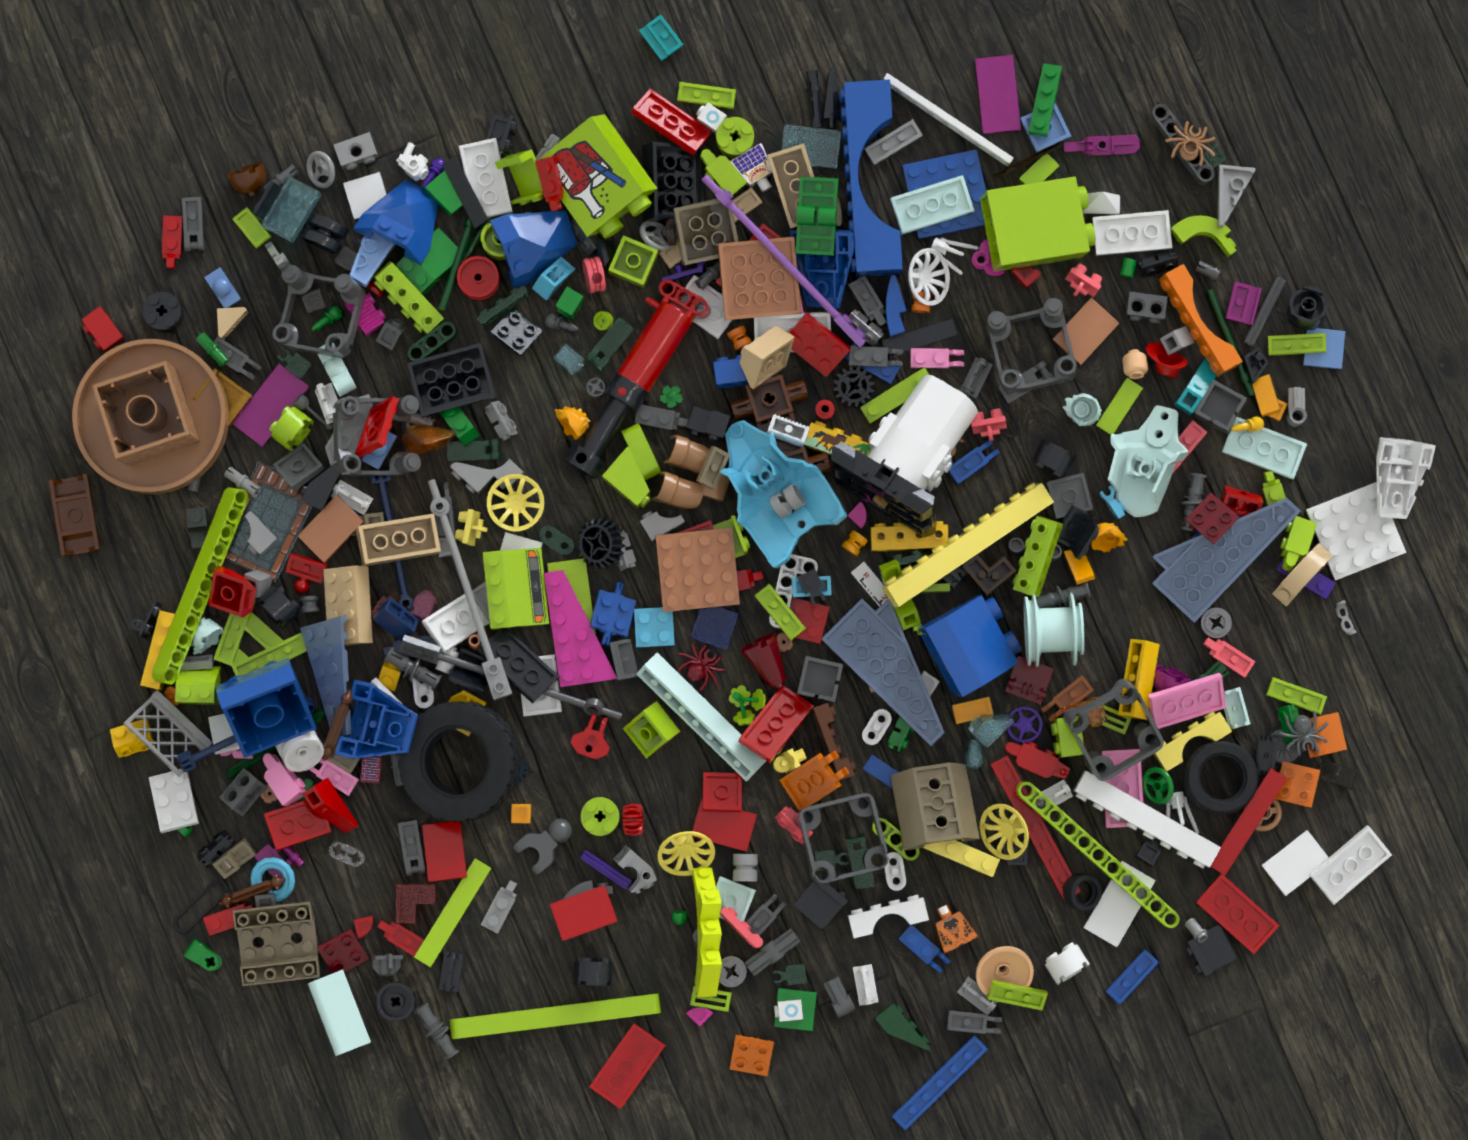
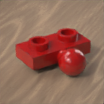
[285,553,328,593]

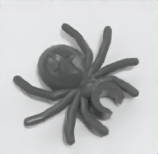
[1278,711,1328,756]

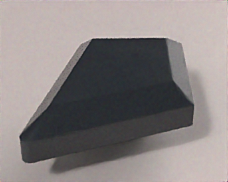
[596,239,616,268]
[1243,347,1269,384]
[999,837,1028,865]

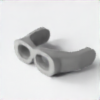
[1335,600,1357,636]

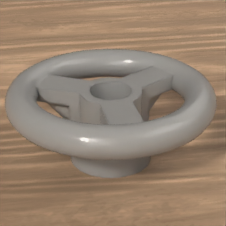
[306,151,335,189]
[640,221,674,251]

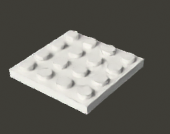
[1306,482,1406,581]

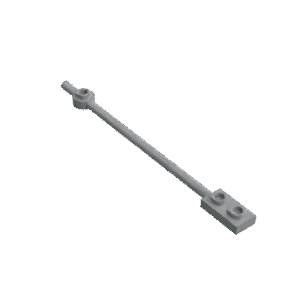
[428,479,512,701]

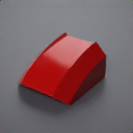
[208,566,256,617]

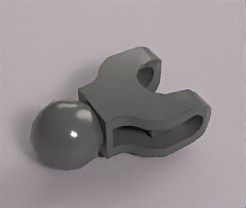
[513,818,572,875]

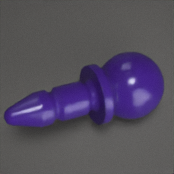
[422,158,445,188]

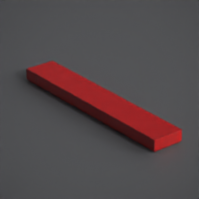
[1211,768,1288,875]

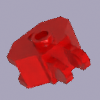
[570,713,610,759]

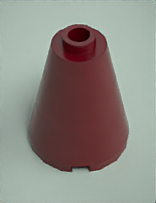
[741,633,787,689]

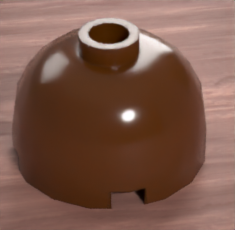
[227,163,267,196]

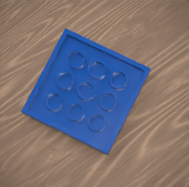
[902,149,986,240]

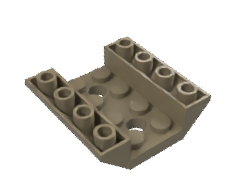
[890,762,980,851]
[232,901,320,986]

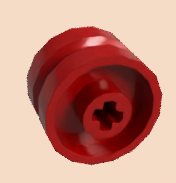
[457,256,500,301]

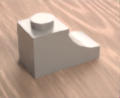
[245,511,278,556]
[640,511,685,542]

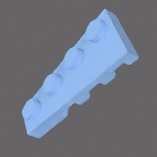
[350,233,395,288]

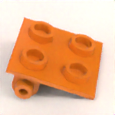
[1306,712,1347,758]
[1275,762,1320,808]
[730,1035,774,1076]

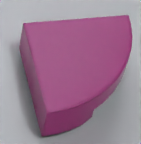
[847,502,866,529]
[686,1007,713,1026]

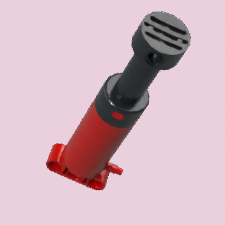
[563,279,711,480]

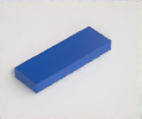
[1105,949,1159,1005]

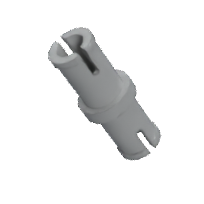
[224,467,261,497]

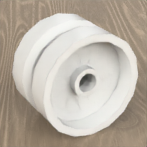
[275,730,324,772]

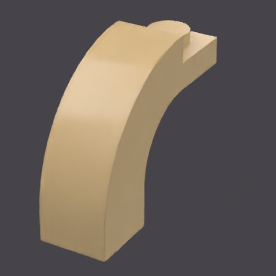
[1272,543,1333,607]

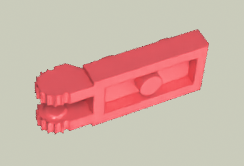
[720,906,763,948]

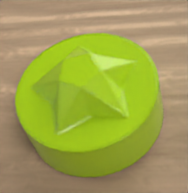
[593,311,613,330]

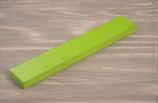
[414,858,491,968]

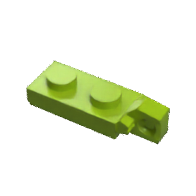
[1262,471,1285,506]

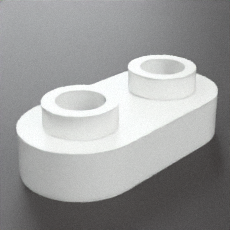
[412,677,434,709]
[862,709,891,745]
[884,852,906,891]

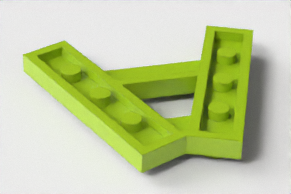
[213,598,307,676]

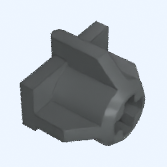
[371,954,403,976]

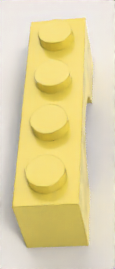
[1154,712,1232,772]
[923,840,1000,877]

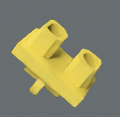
[455,509,488,546]
[773,748,807,773]

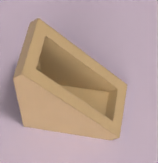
[217,307,249,340]

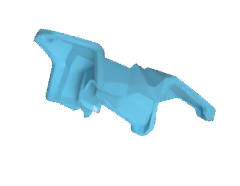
[720,420,847,568]

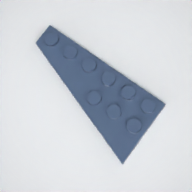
[300,615,351,736]

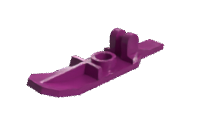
[1064,134,1140,156]

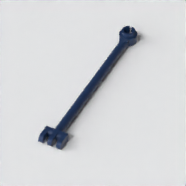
[371,467,414,611]
[177,696,315,772]

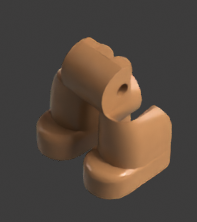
[652,435,730,509]

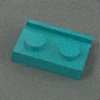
[639,15,684,62]

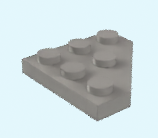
[325,394,373,466]

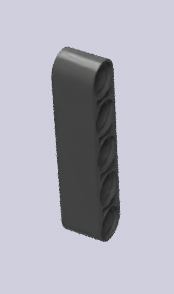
[1150,104,1214,185]

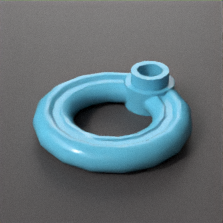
[250,857,295,902]

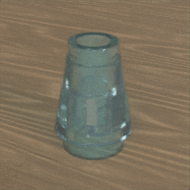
[964,740,984,769]

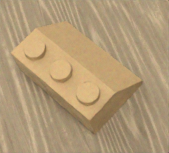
[740,325,795,389]

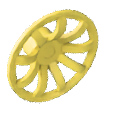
[487,474,544,531]
[979,804,1029,860]
[657,831,715,876]

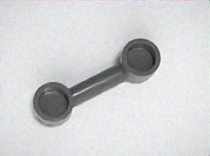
[1008,538,1062,561]

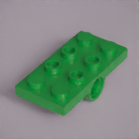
[796,176,839,256]

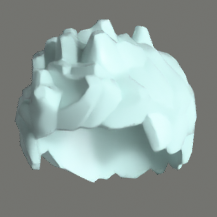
[1063,393,1102,427]
[190,617,223,655]

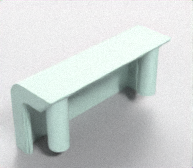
[308,970,371,1056]

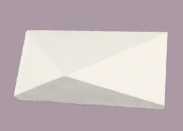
[1082,192,1120,215]

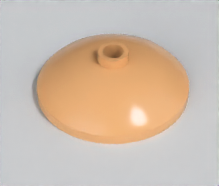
[976,946,1034,996]

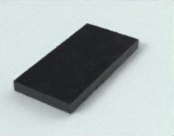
[477,628,560,704]

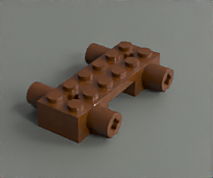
[730,375,831,473]

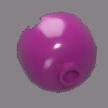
[1153,664,1191,692]

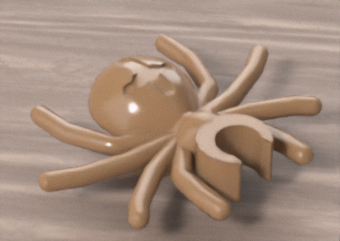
[1165,121,1215,166]

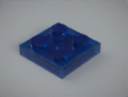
[690,607,739,650]

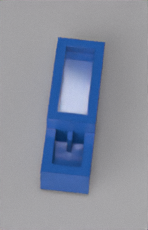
[885,275,906,338]

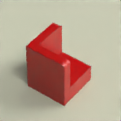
[1010,266,1041,290]

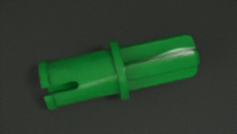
[196,332,229,367]

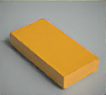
[1252,374,1281,417]
[1064,550,1095,585]
[952,697,994,724]

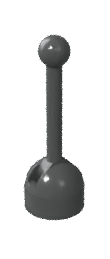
[292,394,333,430]

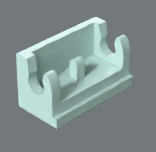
[1224,687,1250,729]

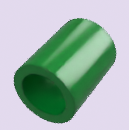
[1120,258,1137,278]

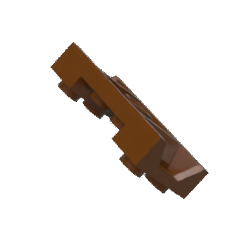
[49,474,101,557]
[813,703,857,781]

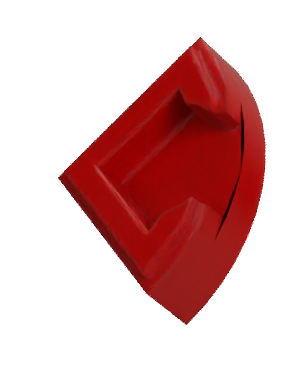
[354,916,373,939]

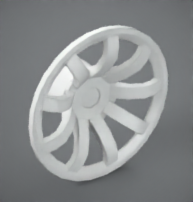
[909,248,950,306]

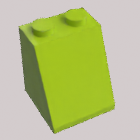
[602,447,651,509]
[175,666,221,705]

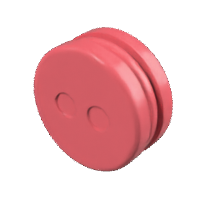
[582,256,606,294]

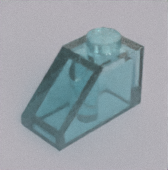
[969,714,1014,748]

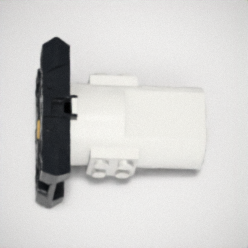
[831,375,978,537]

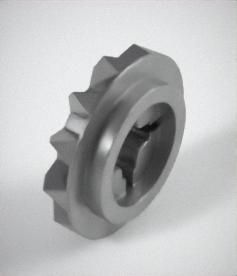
[1201,608,1232,638]
[719,956,747,987]

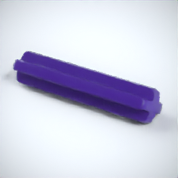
[580,850,632,889]

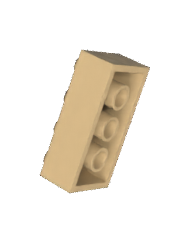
[767,143,814,228]
[356,514,441,566]
[323,566,373,646]

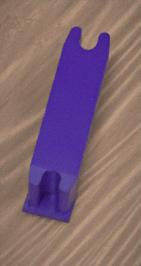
[661,262,705,281]

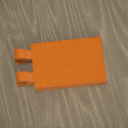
[779,751,849,811]

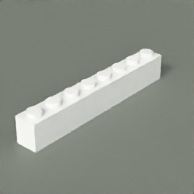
[1073,771,1221,869]

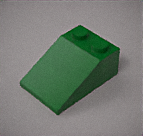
[395,228,465,295]

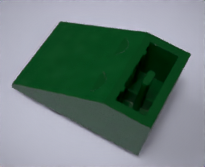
[874,1002,930,1051]

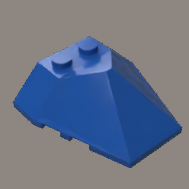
[353,179,438,265]
[490,210,577,290]
[790,229,854,308]
[335,679,418,759]

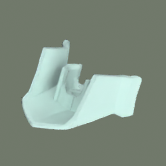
[1108,405,1189,517]

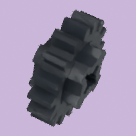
[833,366,874,408]

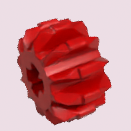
[622,803,644,836]

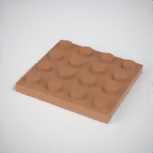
[718,237,801,320]
[655,528,740,612]

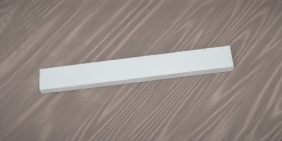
[883,73,1013,167]

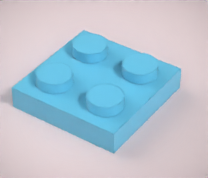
[634,607,675,648]

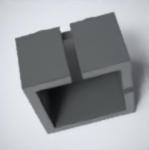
[1194,379,1247,434]
[797,656,843,703]

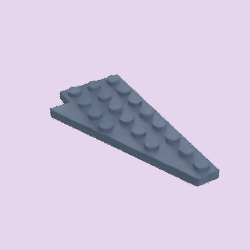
[1152,498,1301,623]
[822,599,945,747]

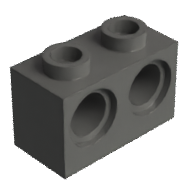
[1125,292,1168,324]
[219,768,267,817]

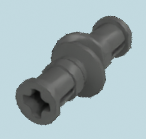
[1181,472,1207,532]
[1036,582,1091,608]
[383,647,442,691]
[413,1002,459,1060]

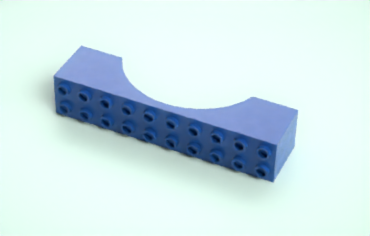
[840,80,903,277]

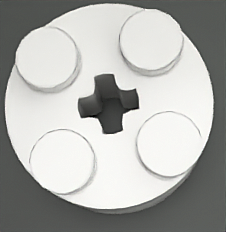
[1045,942,1090,985]

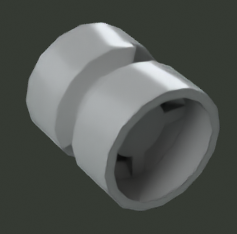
[769,484,806,519]
[733,854,758,881]

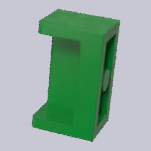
[556,287,585,321]

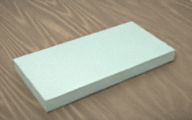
[890,175,974,235]
[1221,417,1307,480]

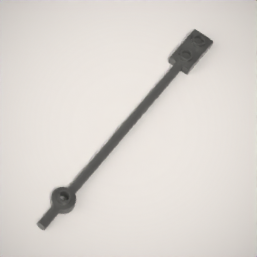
[399,635,622,720]

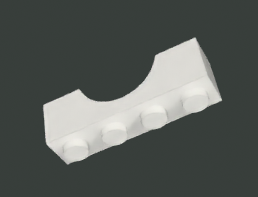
[848,895,929,938]

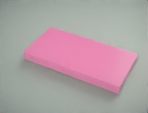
[1148,673,1226,729]
[1101,749,1143,828]

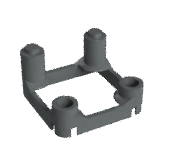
[273,265,366,358]
[988,298,1077,394]
[333,395,421,476]
[1063,679,1164,781]
[794,793,889,884]

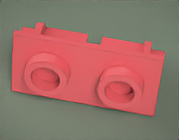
[775,806,814,844]

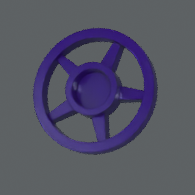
[1006,707,1042,743]

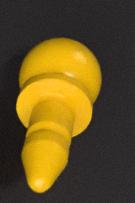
[1231,416,1264,432]

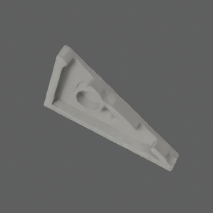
[1218,165,1255,228]
[265,241,291,271]

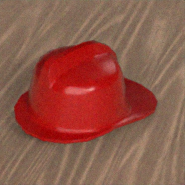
[1146,342,1188,379]

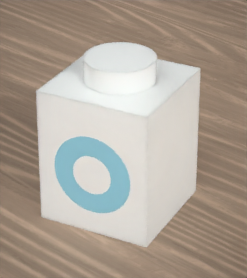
[696,103,727,134]
[774,999,803,1022]

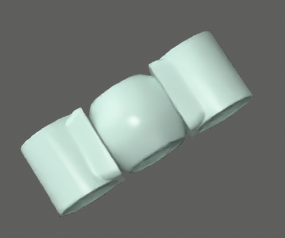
[318,343,357,397]

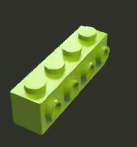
[373,261,444,334]
[1013,516,1063,597]

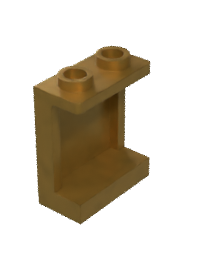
[193,368,253,427]

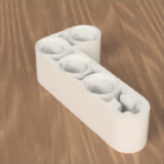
[769,554,818,629]

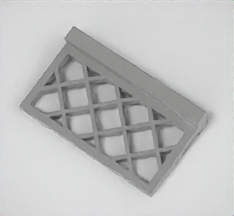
[124,690,213,777]

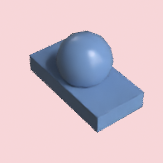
[204,267,242,308]
[362,431,397,470]

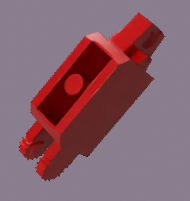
[1004,741,1070,779]

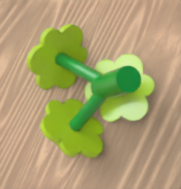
[729,685,766,726]

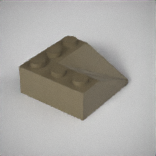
[673,198,739,265]

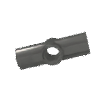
[745,928,801,976]

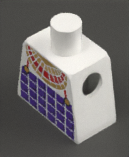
[730,143,773,193]

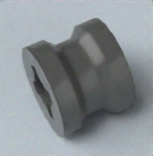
[586,378,605,398]
[299,596,320,613]

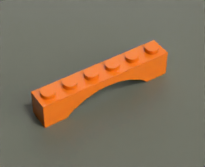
[1159,264,1243,377]

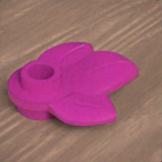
[972,240,1004,276]

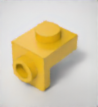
[378,662,402,692]

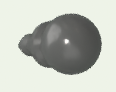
[545,313,579,331]

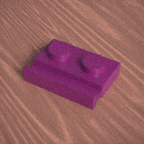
[1225,282,1262,326]

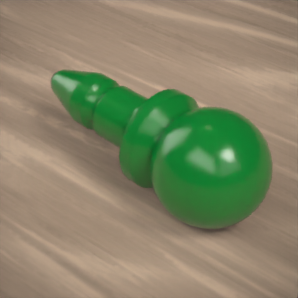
[312,306,343,331]

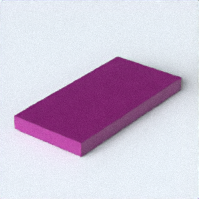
[975,55,1021,135]
[232,364,310,447]

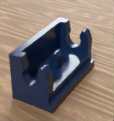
[372,597,419,642]

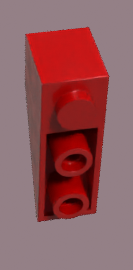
[302,777,359,833]

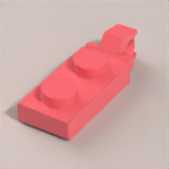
[1203,638,1255,678]

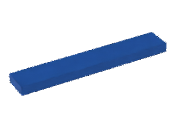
[891,1035,988,1130]

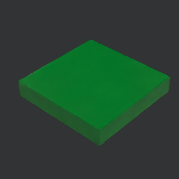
[424,170,463,216]
[774,988,817,1031]

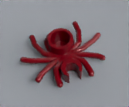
[677,643,726,691]

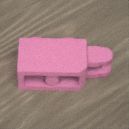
[262,753,306,806]

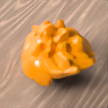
[554,406,590,440]
[1090,523,1127,553]

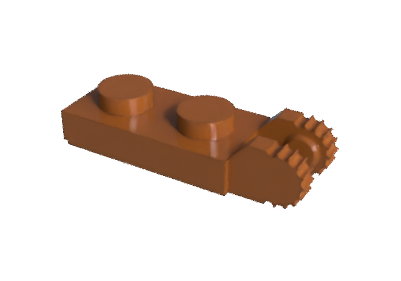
[1041,675,1094,722]

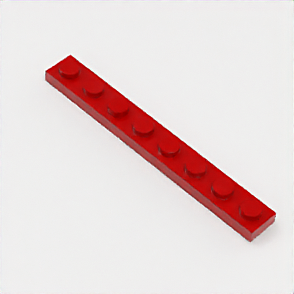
[990,755,1081,901]

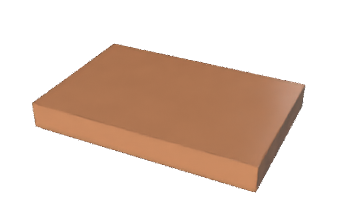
[1053,298,1119,366]
[298,495,365,563]

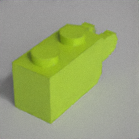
[700,149,747,195]
[1280,516,1317,572]

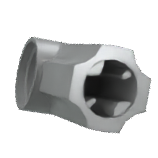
[1287,387,1307,427]

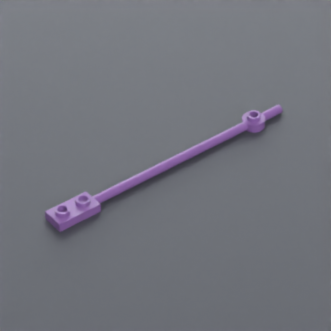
[701,175,866,347]

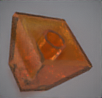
[402,424,456,455]

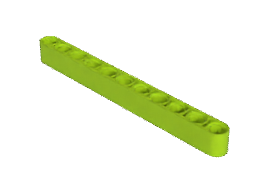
[152,487,248,684]
[1016,781,1179,928]
[449,993,661,1039]

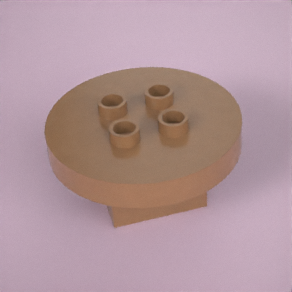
[72,339,229,494]

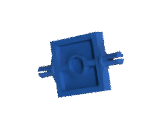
[589,582,636,646]

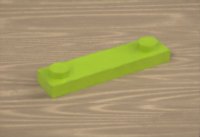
[860,367,929,424]

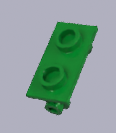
[1278,704,1299,745]
[887,717,914,753]

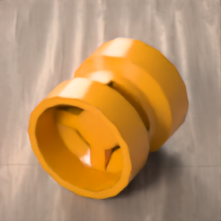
[841,530,868,557]

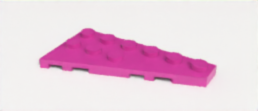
[544,570,617,687]

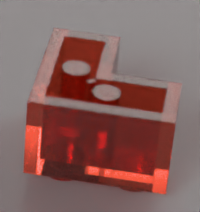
[396,884,437,923]

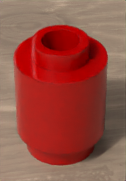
[815,400,835,421]

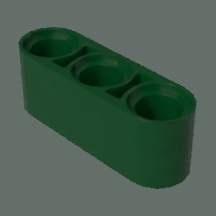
[408,322,457,362]

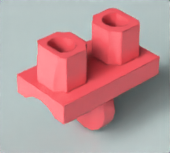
[1065,263,1102,298]
[971,408,1007,441]

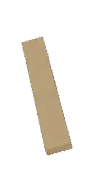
[659,187,762,269]

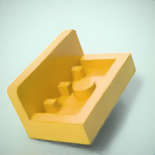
[110,719,155,758]

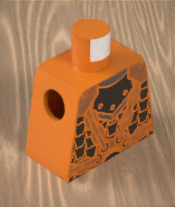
[935,905,978,953]

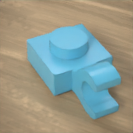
[1099,486,1125,520]

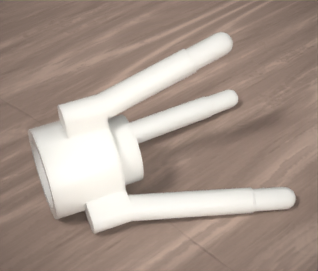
[931,237,979,275]
[1166,792,1199,834]

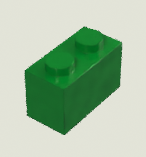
[440,408,480,447]

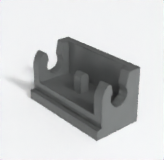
[610,639,639,681]

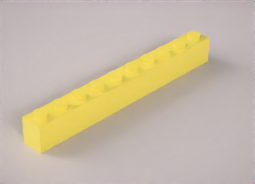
[882,482,1054,607]

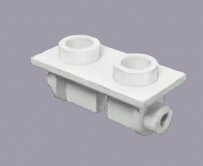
[315,383,338,425]
[331,480,373,515]
[1035,780,1073,809]
[853,964,878,1006]

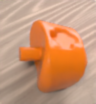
[164,686,180,706]

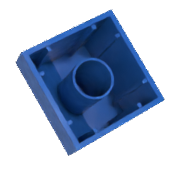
[918,595,1022,697]
[216,657,317,758]

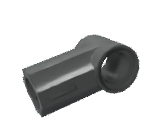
[824,977,856,1018]

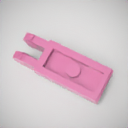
[910,348,964,369]
[308,758,359,796]

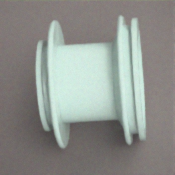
[1023,593,1084,667]

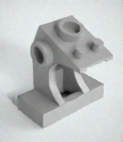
[613,845,657,894]

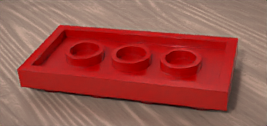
[630,89,712,155]
[738,686,814,763]
[1195,874,1280,954]
[589,1023,666,1109]

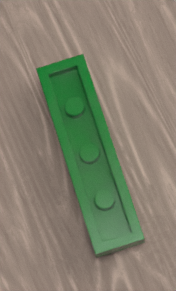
[1029,63,1062,137]

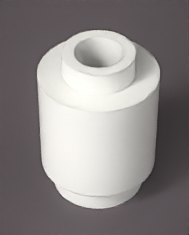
[435,647,459,674]

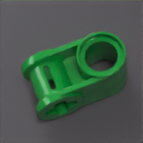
[184,938,222,971]

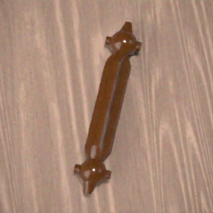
[323,690,353,761]
[218,875,286,909]

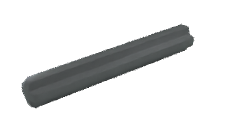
[1244,277,1286,347]

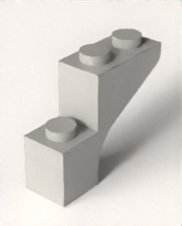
[450,459,524,494]

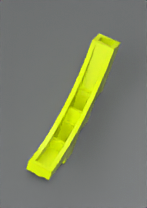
[692,868,722,997]

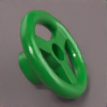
[1142,767,1174,805]

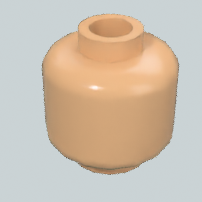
[1122,349,1148,379]

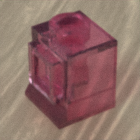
[410,589,437,619]

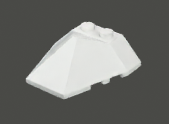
[1376,437,1435,519]

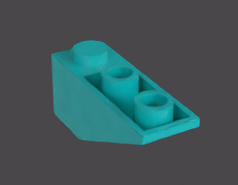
[1174,358,1217,416]

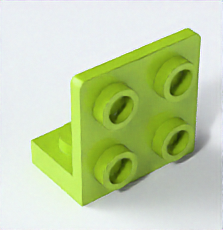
[713,515,750,558]

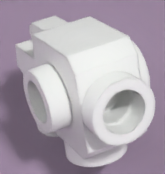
[396,142,429,181]

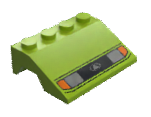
[483,548,549,630]

